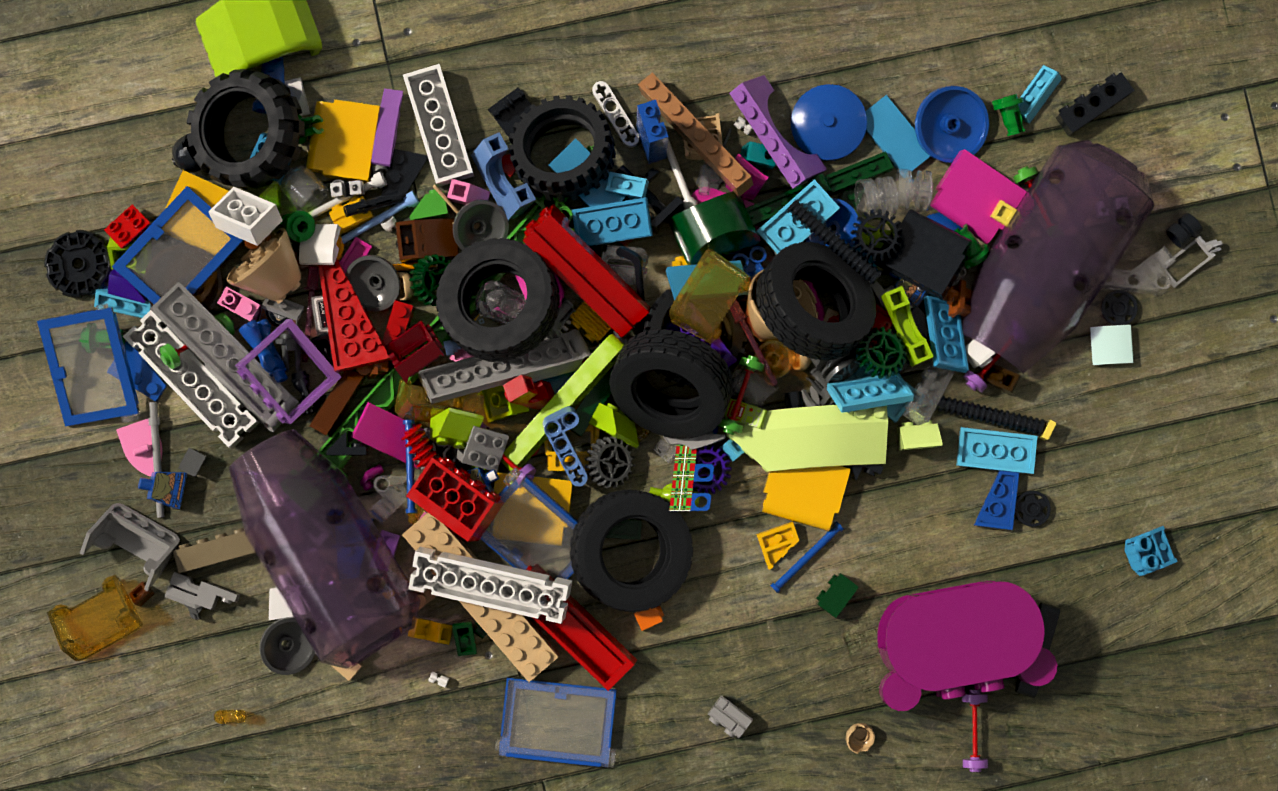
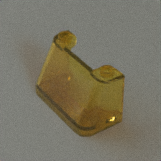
[669,248,751,344]
[395,379,485,423]
[47,575,143,661]

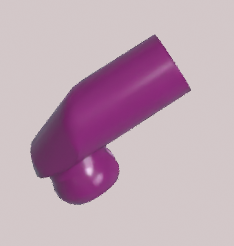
[360,464,384,491]

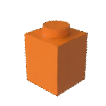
[634,606,664,631]

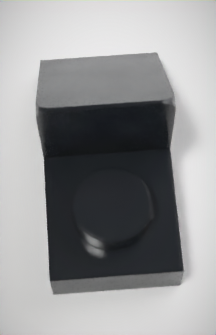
[327,431,368,456]
[849,465,884,480]

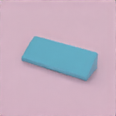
[1019,65,1062,123]
[94,286,152,318]

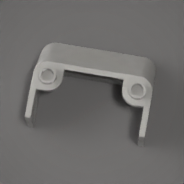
[80,503,180,591]

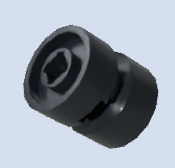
[1166,213,1203,249]

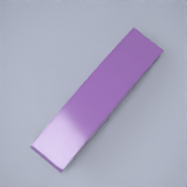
[371,88,403,167]

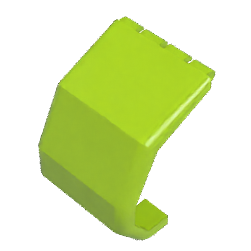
[195,0,322,77]

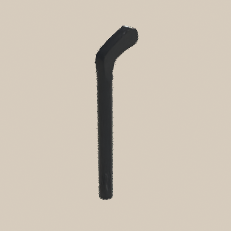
[616,246,646,333]

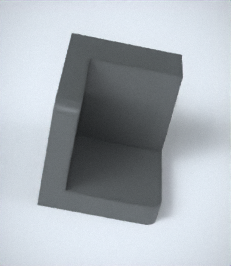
[178,448,209,476]

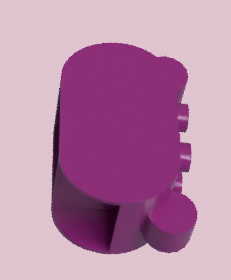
[877,581,1057,711]

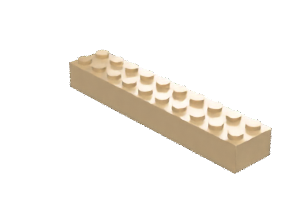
[402,513,559,682]

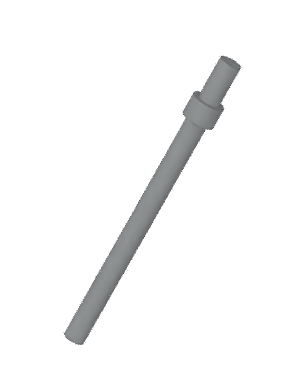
[148,402,165,518]

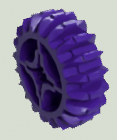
[693,444,732,494]

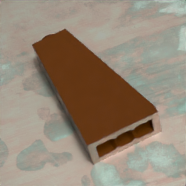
[310,368,366,437]

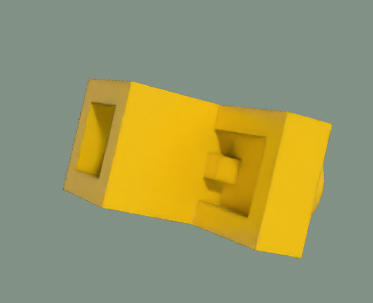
[408,617,453,645]

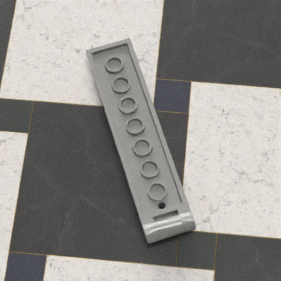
[150,282,299,432]
[418,329,592,404]

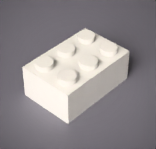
[208,187,283,246]

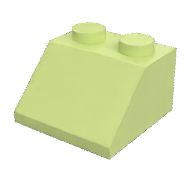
[897,420,943,451]

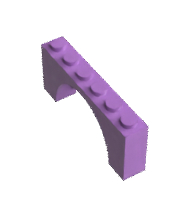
[729,75,827,189]

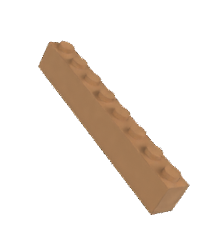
[638,72,753,197]

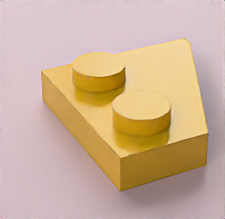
[756,522,799,570]

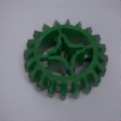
[409,254,451,306]
[855,327,908,379]

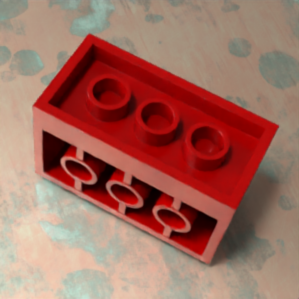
[406,457,504,542]

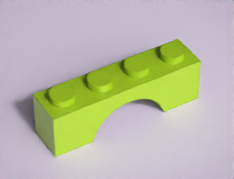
[881,286,934,367]

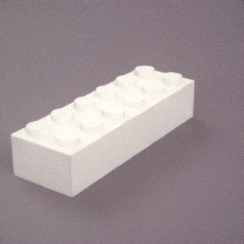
[403,64,474,187]

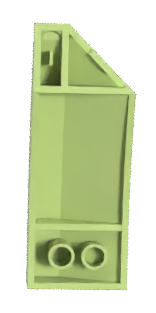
[725,405,888,472]

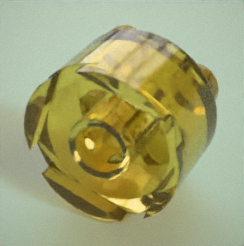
[755,339,797,379]

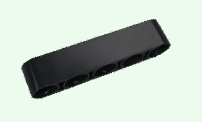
[1015,602,1060,698]

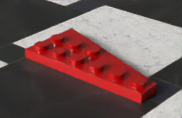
[318,258,391,373]

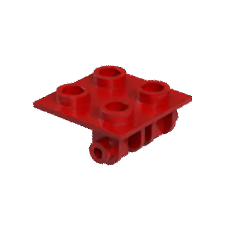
[104,204,151,249]

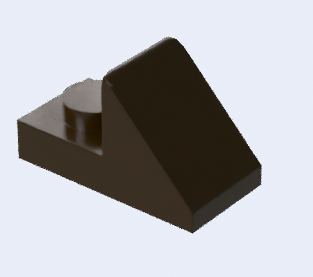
[983,364,1021,393]

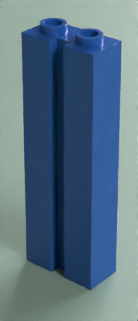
[636,99,668,164]

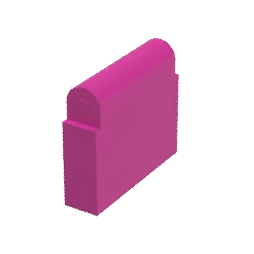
[930,149,1027,244]

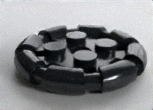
[44,230,112,298]

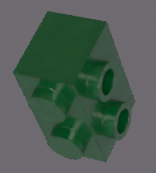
[816,573,859,618]

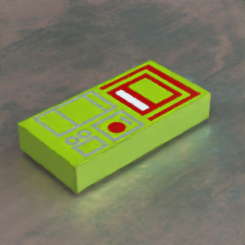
[724,399,767,429]

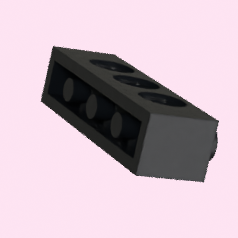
[1056,72,1135,136]

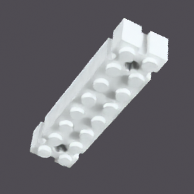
[123,310,260,449]
[408,547,572,624]

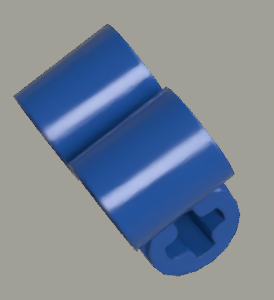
[732,246,767,286]

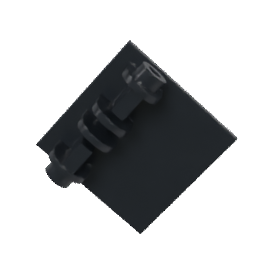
[488,87,531,137]

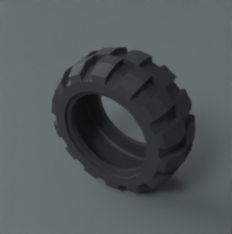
[186,69,305,189]

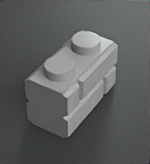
[707,695,753,738]

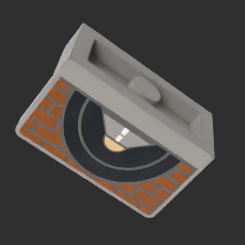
[259,298,305,332]

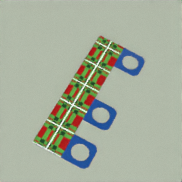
[669,427,718,511]

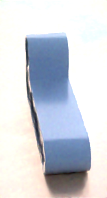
[543,406,588,487]

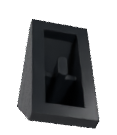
[310,332,333,365]

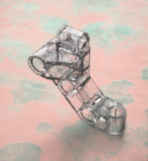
[1084,246,1177,296]
[368,475,458,524]

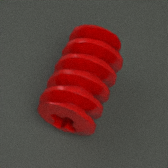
[401,424,437,468]

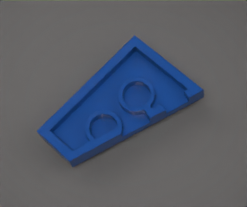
[974,470,1019,530]

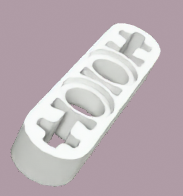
[592,81,639,148]

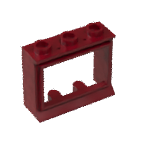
[385,320,444,384]

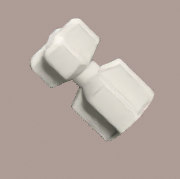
[734,116,752,135]
[429,672,449,688]

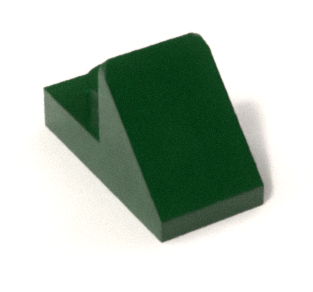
[452,622,477,656]

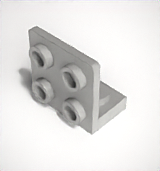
[455,426,509,472]

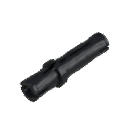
[343,191,402,217]

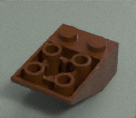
[395,218,458,263]

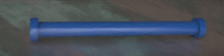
[403,420,417,514]
[770,521,844,593]

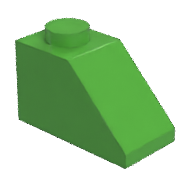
[410,189,449,220]

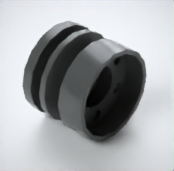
[810,351,861,383]

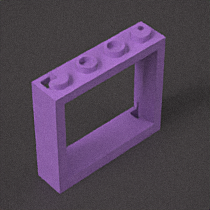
[235,319,341,424]

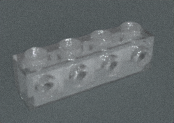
[903,358,955,426]

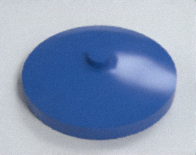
[791,84,867,161]
[915,86,989,163]

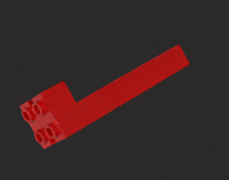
[523,204,650,338]
[526,563,637,691]

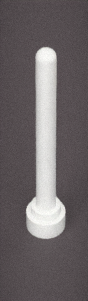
[667,139,698,210]
[308,172,387,218]

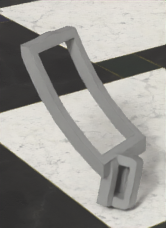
[1158,236,1223,288]

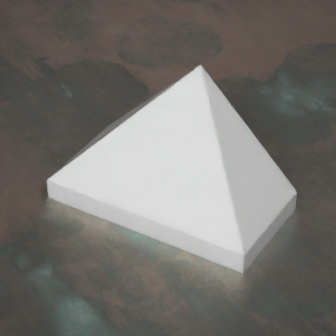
[285,77,310,116]

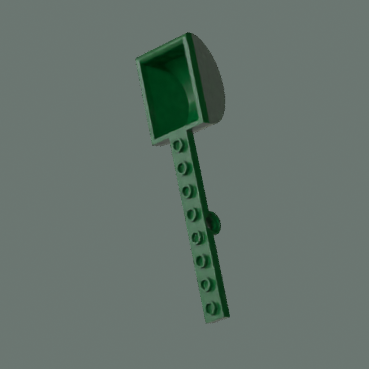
[668,151,894,265]

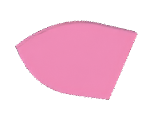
[116,418,162,476]

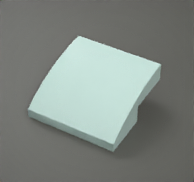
[1090,325,1134,366]

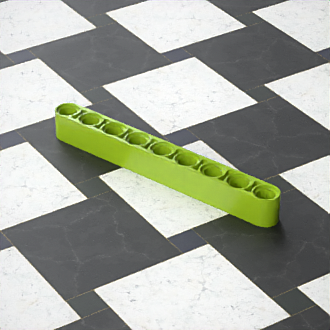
[500,334,624,474]

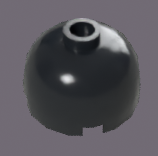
[172,135,201,173]

